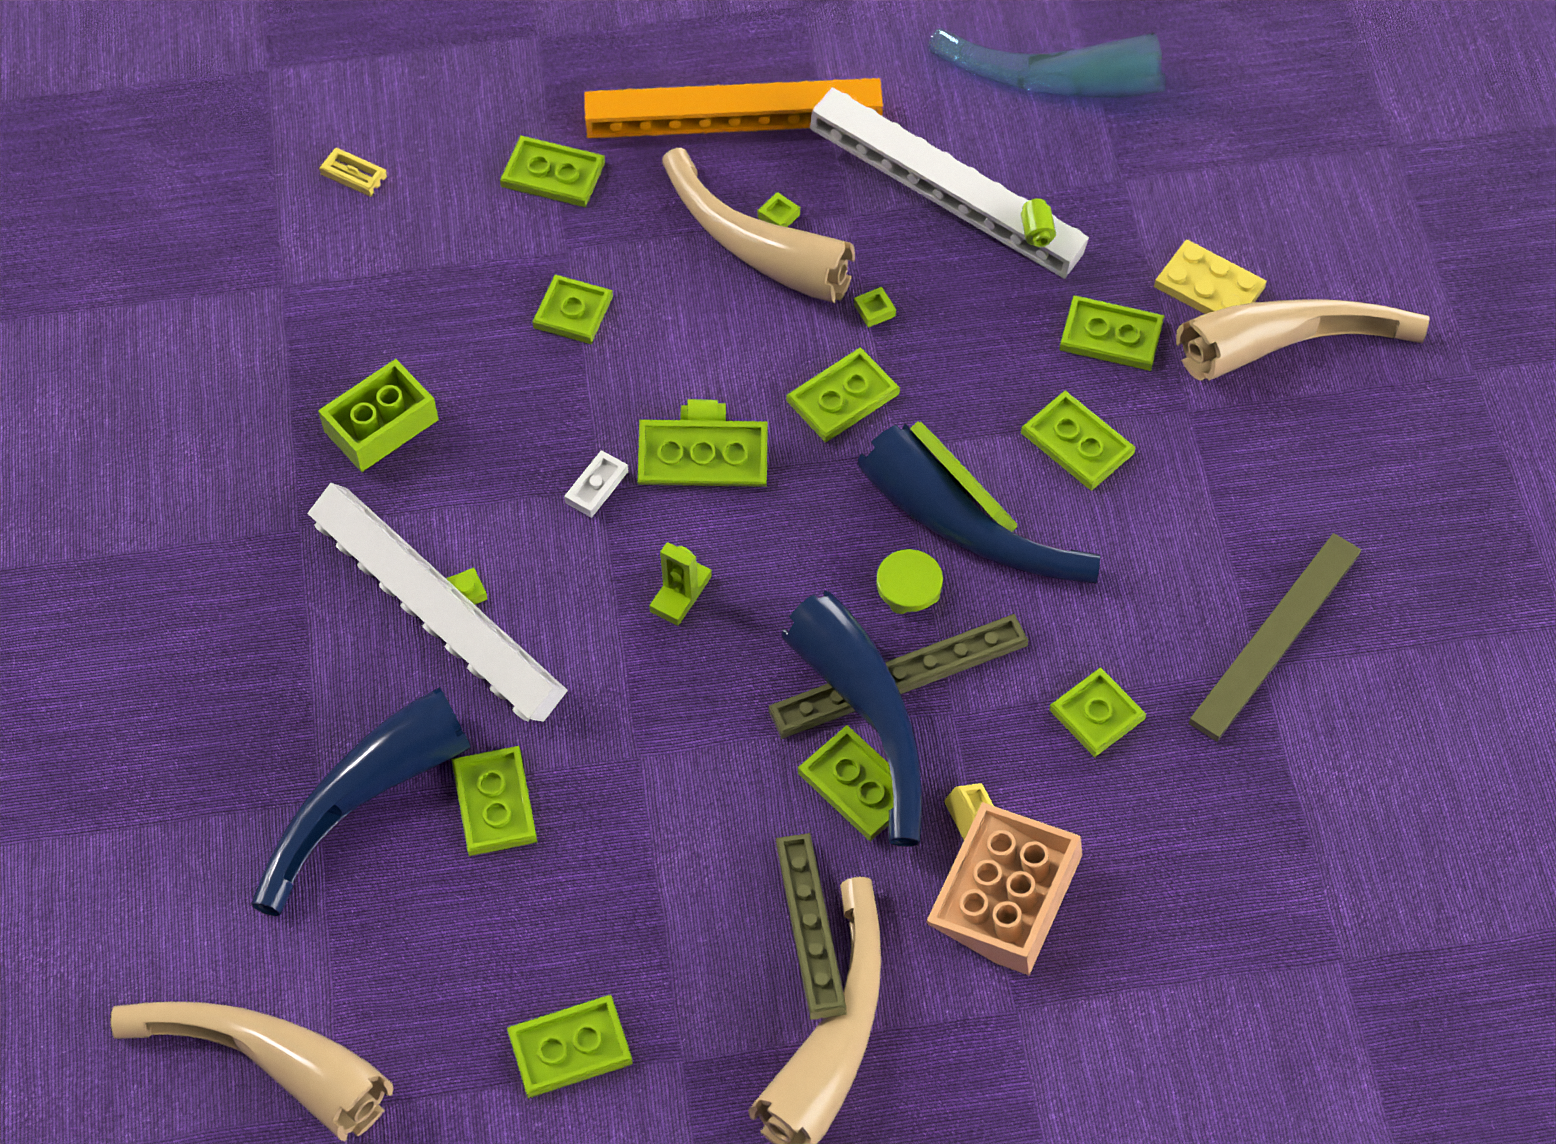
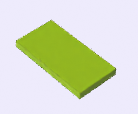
[637,420,768,487]
[910,421,1018,532]

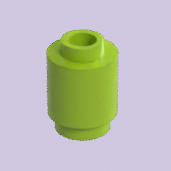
[1020,199,1056,247]
[680,399,726,421]

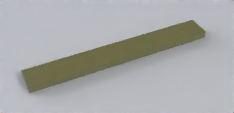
[1189,533,1362,742]
[768,614,1029,739]

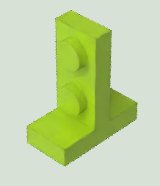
[649,542,712,626]

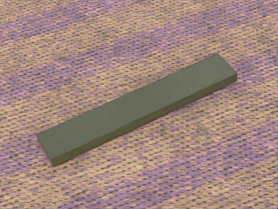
[775,833,846,1020]

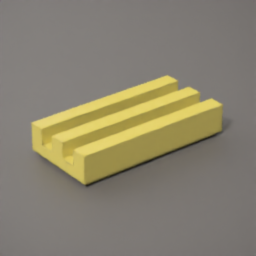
[319,148,387,197]

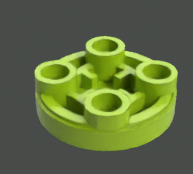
[876,549,943,614]

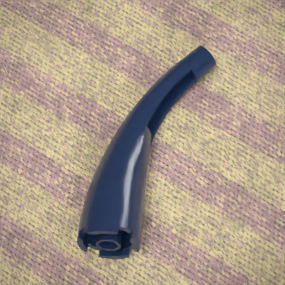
[857,423,1100,584]
[782,590,922,847]
[251,687,471,916]

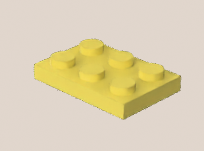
[1154,239,1267,314]

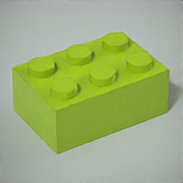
[318,359,439,472]

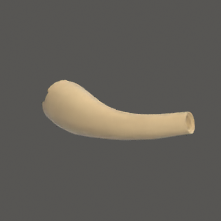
[662,148,855,303]
[1176,299,1429,381]
[749,877,881,1144]
[111,1002,393,1141]

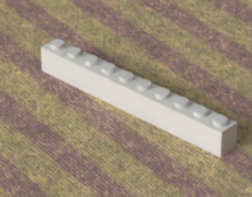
[810,87,1089,279]
[307,483,568,722]

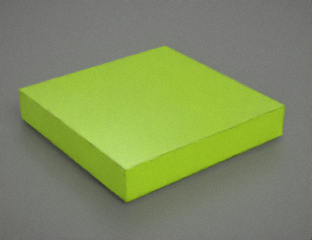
[532,274,613,344]
[1049,667,1146,758]

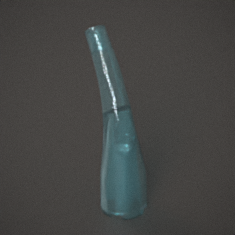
[928,28,1165,98]

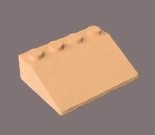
[927,802,1082,975]

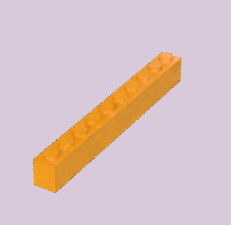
[584,78,883,138]

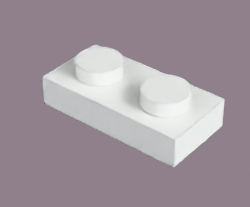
[564,450,629,518]

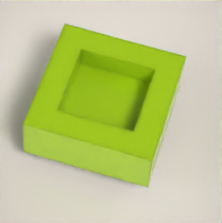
[758,192,800,227]
[854,287,896,328]
[446,567,488,605]

